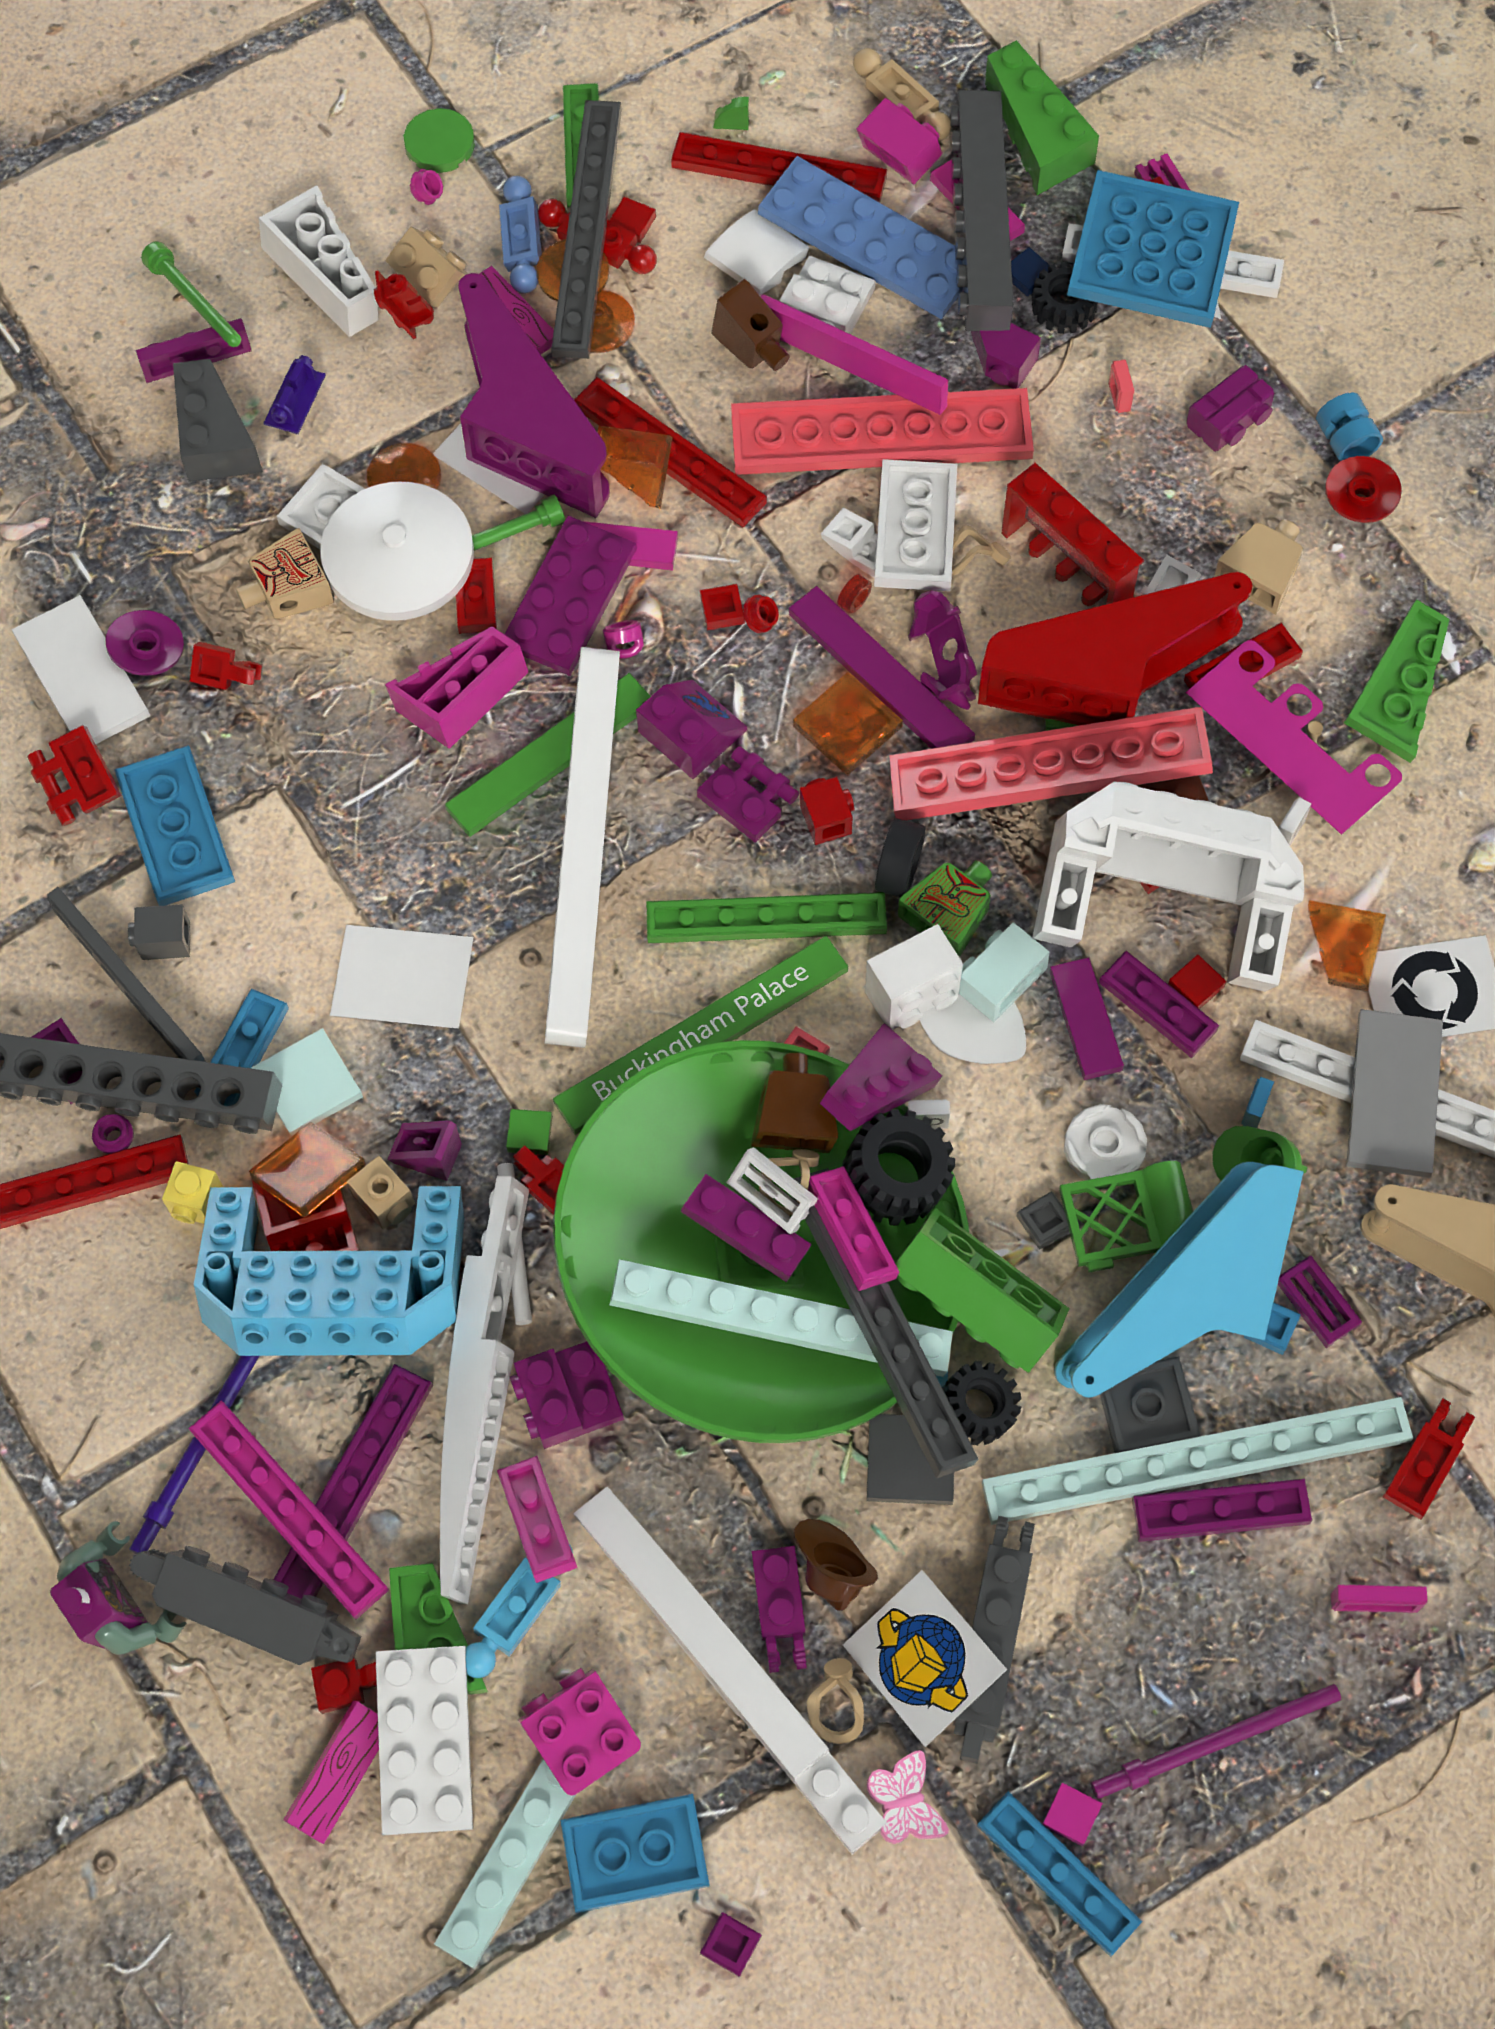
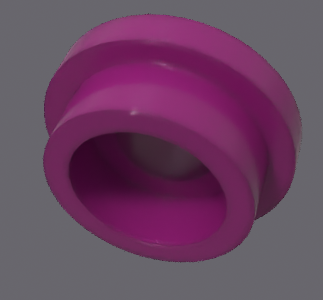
[92,1114,134,1154]

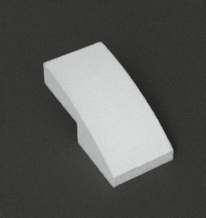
[821,508,877,578]

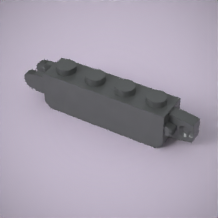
[953,1516,1035,1764]
[129,1546,361,1665]

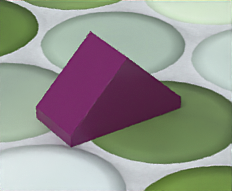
[387,1120,462,1181]

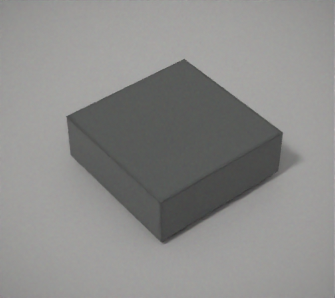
[1016,1191,1070,1250]

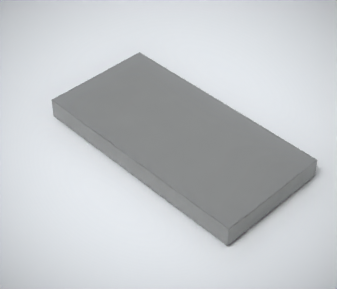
[1346,1009,1443,1178]

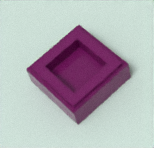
[700,1912,762,1978]

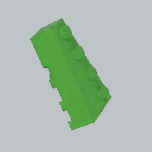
[985,40,1099,195]

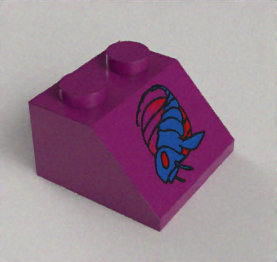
[636,680,747,779]

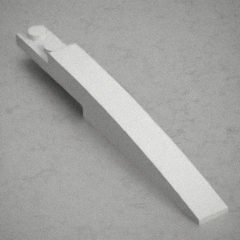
[440,1176,529,1605]
[573,1487,887,1854]

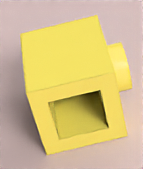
[162,1161,223,1224]

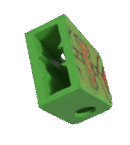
[898,860,992,957]

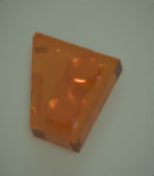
[598,426,673,509]

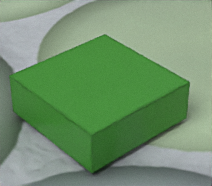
[506,1109,553,1155]

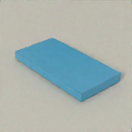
[114,745,235,906]

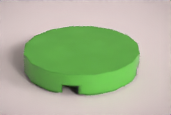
[403,108,475,173]

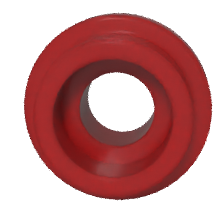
[743,595,779,633]

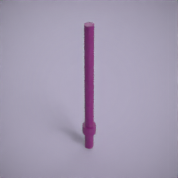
[1091,1684,1341,1800]

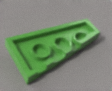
[1344,599,1450,763]

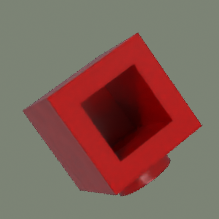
[800,777,855,845]

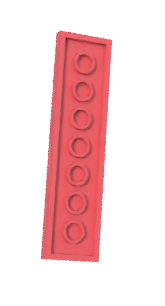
[731,388,1034,475]
[889,706,1213,821]

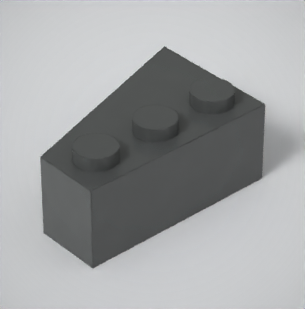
[173,359,263,482]

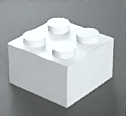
[865,924,963,1030]

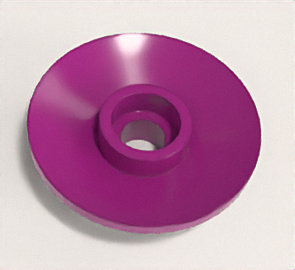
[106,610,184,676]

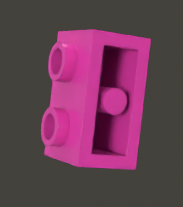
[856,98,943,185]

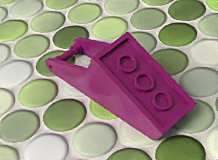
[458,273,610,518]

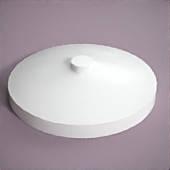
[320,482,474,621]

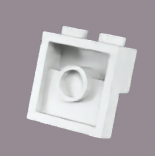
[779,255,875,334]

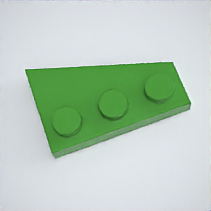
[389,1563,488,1695]

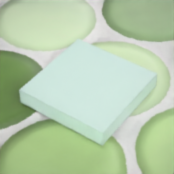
[251,1028,363,1137]

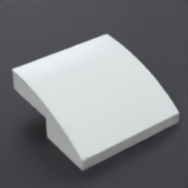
[704,209,809,295]

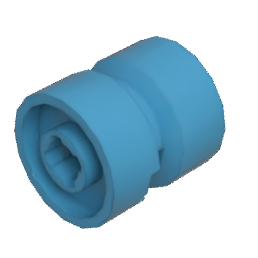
[1316,392,1383,462]

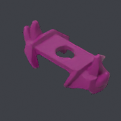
[908,590,977,710]

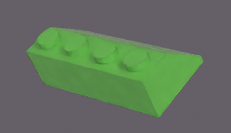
[895,1208,1070,1373]

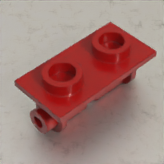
[374,270,434,339]

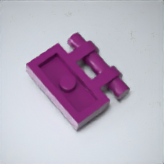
[697,746,799,843]

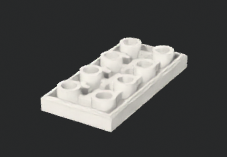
[11,595,150,744]

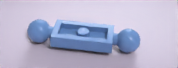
[499,175,542,293]

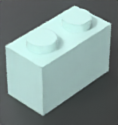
[959,922,1050,1022]

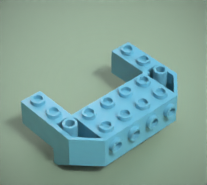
[194,1186,465,1356]

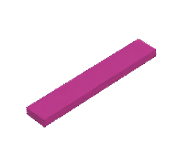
[760,294,948,415]
[188,1400,389,1620]

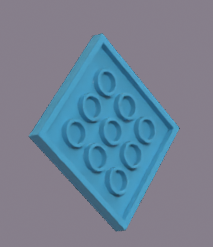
[1067,170,1239,328]

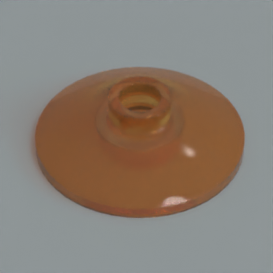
[590,290,635,353]
[367,443,441,490]

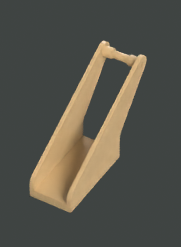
[1360,1184,1495,1318]

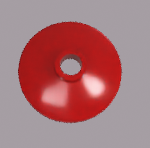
[1325,456,1402,523]

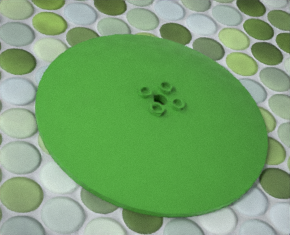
[553,1040,969,1443]

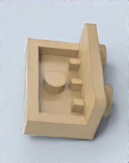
[385,226,469,308]

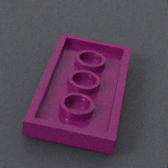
[504,515,637,676]

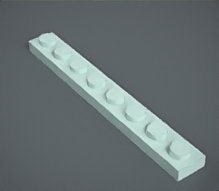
[610,1260,953,1377]

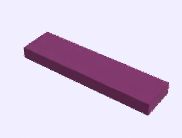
[1132,1479,1312,1542]

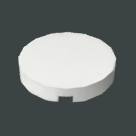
[1064,1104,1147,1180]

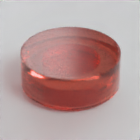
[837,574,872,613]

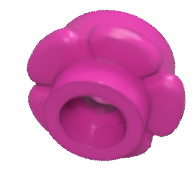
[410,169,443,205]

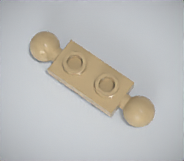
[853,48,952,141]

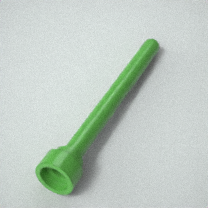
[141,241,241,347]
[472,494,565,551]

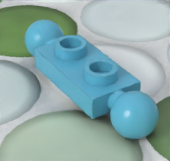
[466,1544,573,1678]

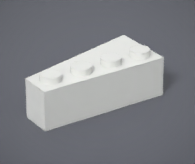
[259,185,378,337]

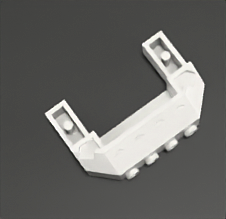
[1032,781,1304,992]

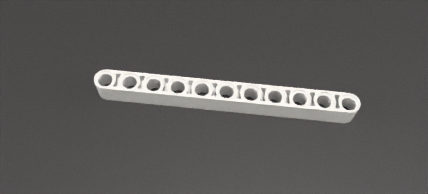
[544,647,620,1048]

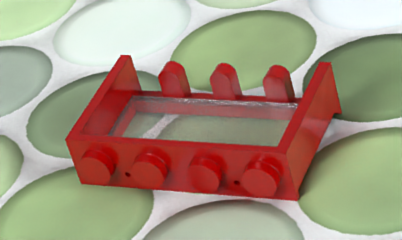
[1001,462,1144,606]

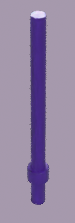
[129,1356,260,1554]

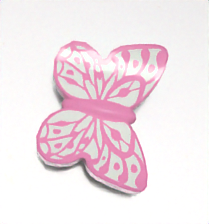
[867,1750,949,1844]

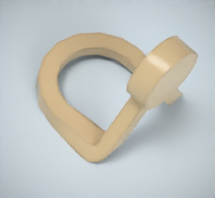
[952,525,1011,576]
[759,1149,820,1216]
[807,1658,864,1744]

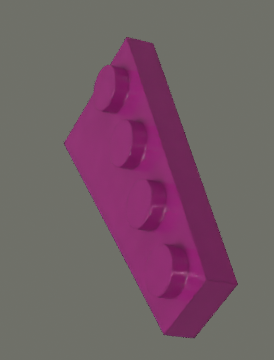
[820,1023,942,1131]

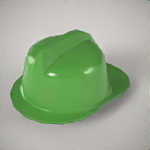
[1213,1126,1308,1181]

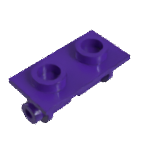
[264,355,326,434]

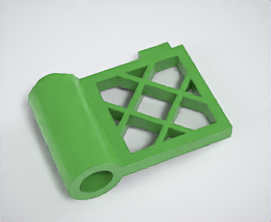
[1059,1161,1193,1272]

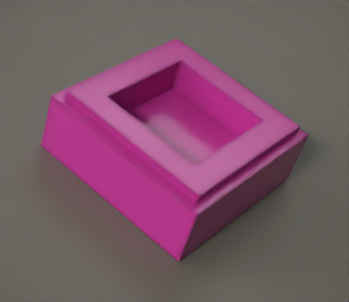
[1043,1783,1103,1847]

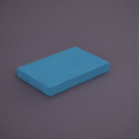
[560,1794,710,1913]

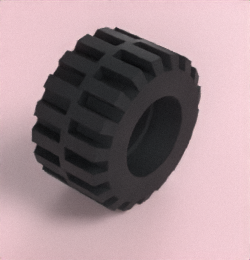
[842,1109,955,1226]

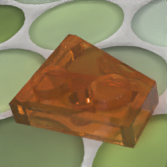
[1308,900,1386,992]

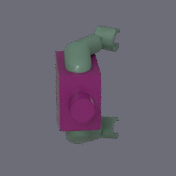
[50,1521,187,1655]

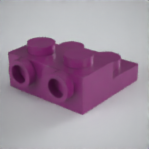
[509,1341,624,1449]

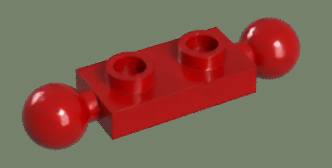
[538,198,657,274]

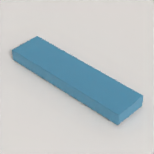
[977,1791,1142,1957]

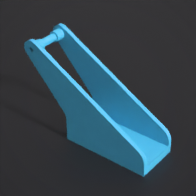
[1054,1162,1304,1397]

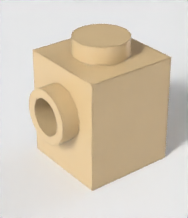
[346,1155,415,1230]

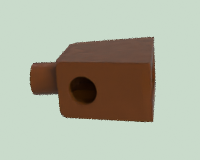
[711,279,790,371]
[751,1053,838,1153]

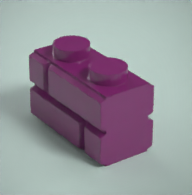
[1186,365,1275,452]

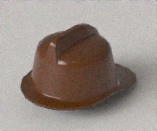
[794,1519,878,1611]

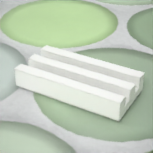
[727,1147,818,1234]

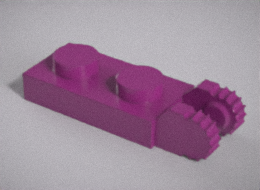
[752,1546,807,1673]

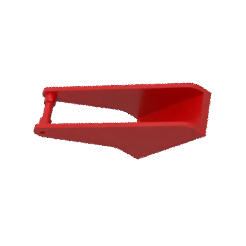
[978,572,1253,726]

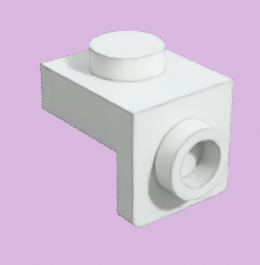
[1141,555,1201,595]

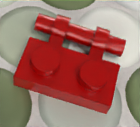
[27,725,122,826]

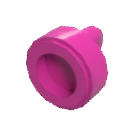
[603,620,644,658]

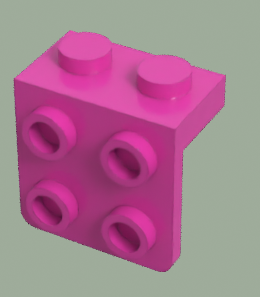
[518,1668,641,1796]

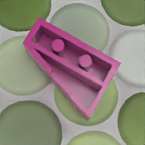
[385,626,529,749]

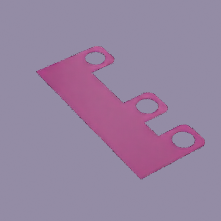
[1185,640,1402,835]

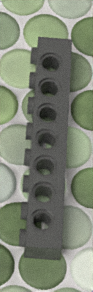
[0,1033,282,1134]

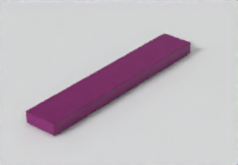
[789,586,976,749]
[273,1364,433,1599]

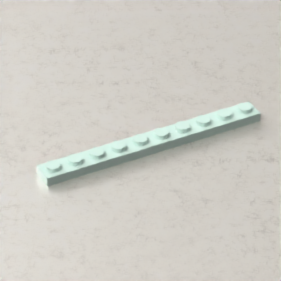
[982,1397,1413,1525]

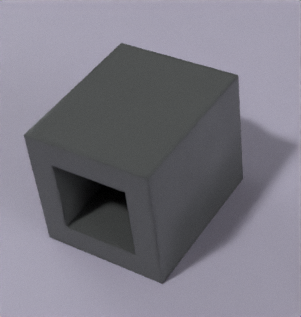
[128,904,190,960]

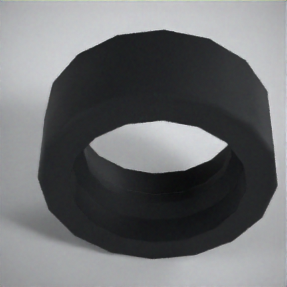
[875,818,926,897]

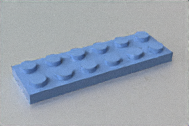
[758,156,963,320]

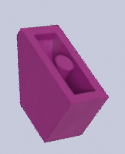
[971,323,1041,389]

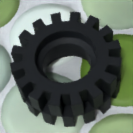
[1032,262,1098,334]
[942,1361,1022,1446]

